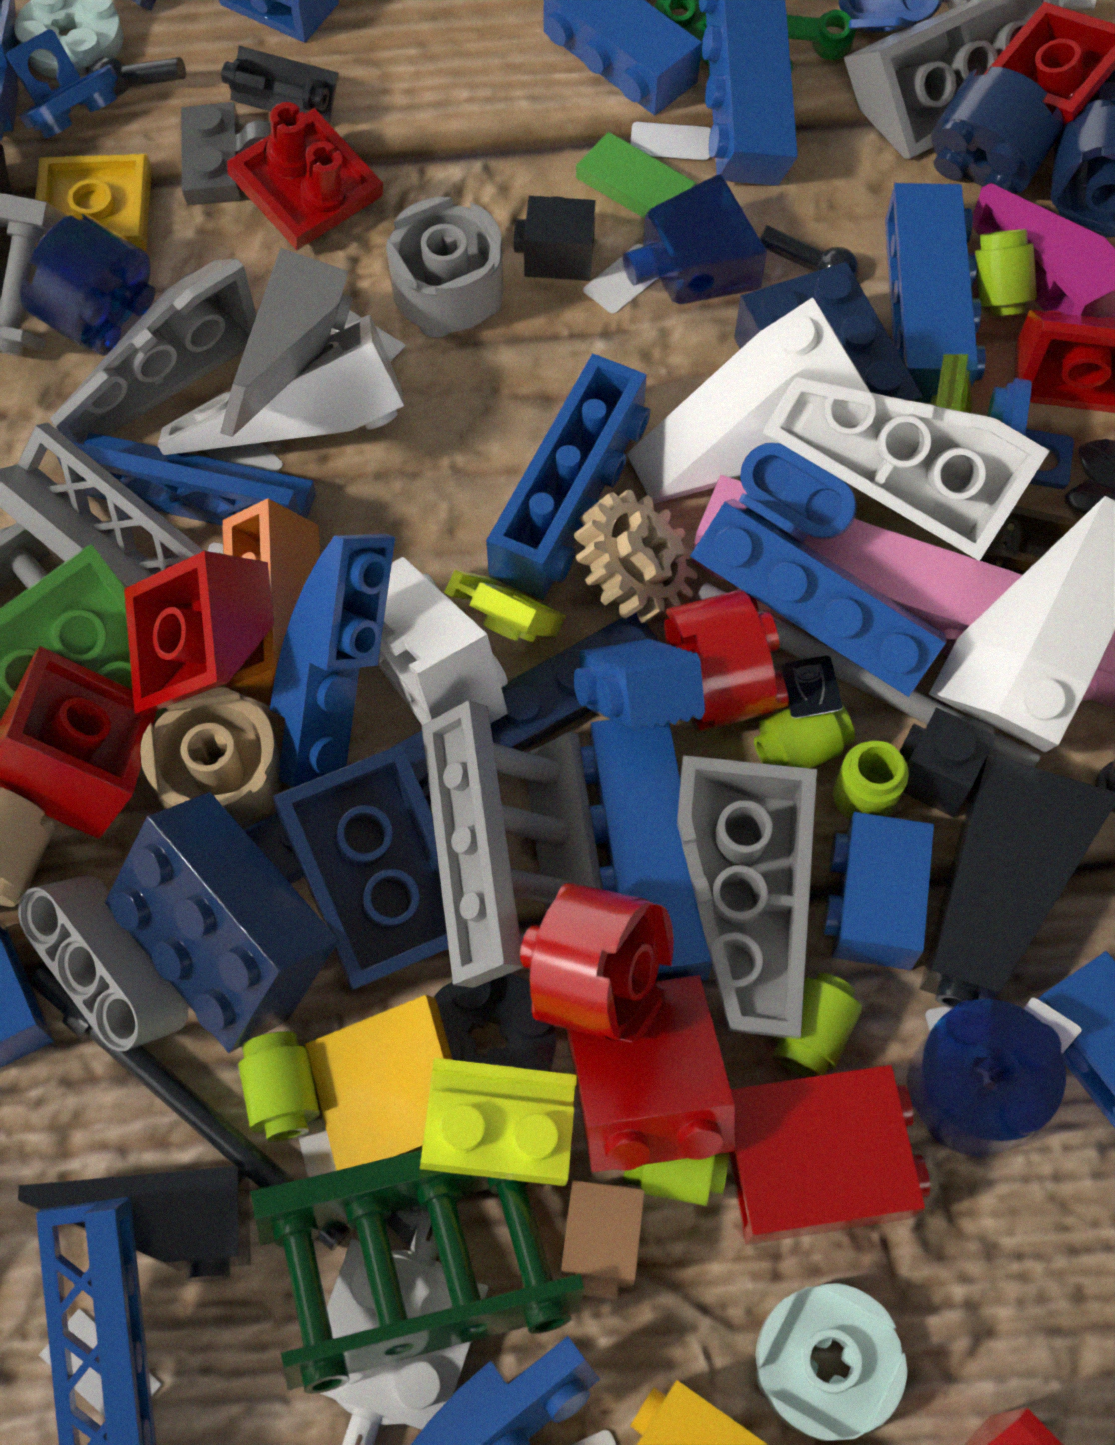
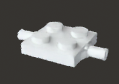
[302,1211,488,1445]

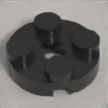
[434,973,556,1072]

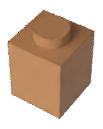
[561,1180,645,1299]

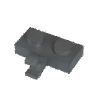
[181,101,271,206]

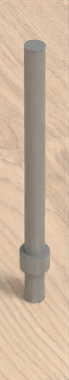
[695,582,1041,768]

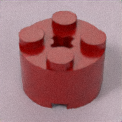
[664,589,789,732]
[520,882,674,1042]

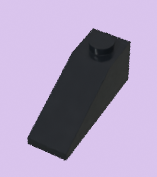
[18,1166,251,1282]

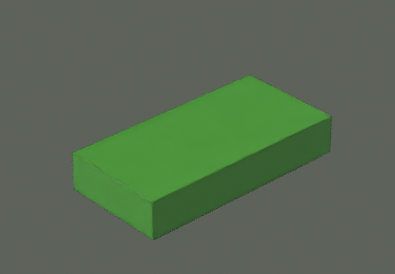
[576,132,696,230]

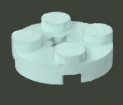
[14,0,124,78]
[755,1283,907,1441]

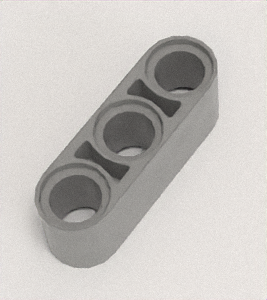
[18,874,189,1052]

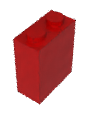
[567,975,735,1173]
[729,1065,930,1245]

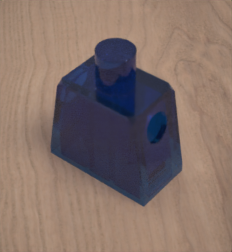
[623,174,767,305]

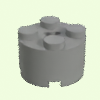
[386,197,504,338]

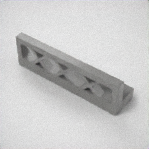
[0,422,204,588]

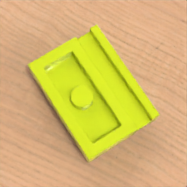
[444,570,567,642]
[420,1058,577,1186]

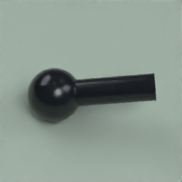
[88,56,186,97]
[757,225,859,279]

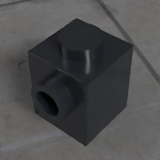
[514,195,596,281]
[899,707,997,818]

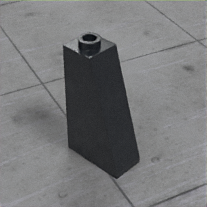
[919,754,1115,1012]

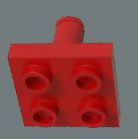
[227,102,384,251]

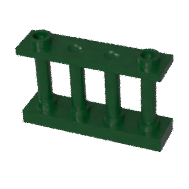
[250,1150,585,1394]

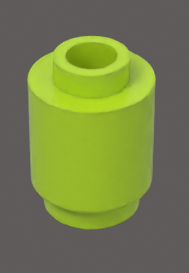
[975,229,1037,316]
[754,704,855,769]
[833,741,909,820]
[772,972,863,1078]
[238,1031,320,1142]
[623,1152,729,1206]

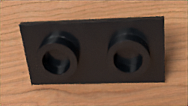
[221,46,339,124]

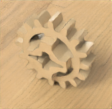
[574,490,697,623]

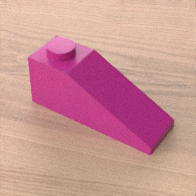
[972,183,1115,318]

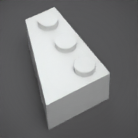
[378,557,508,725]

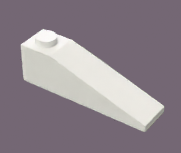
[627,298,870,504]
[157,314,404,455]
[762,377,1049,561]
[929,496,1115,752]

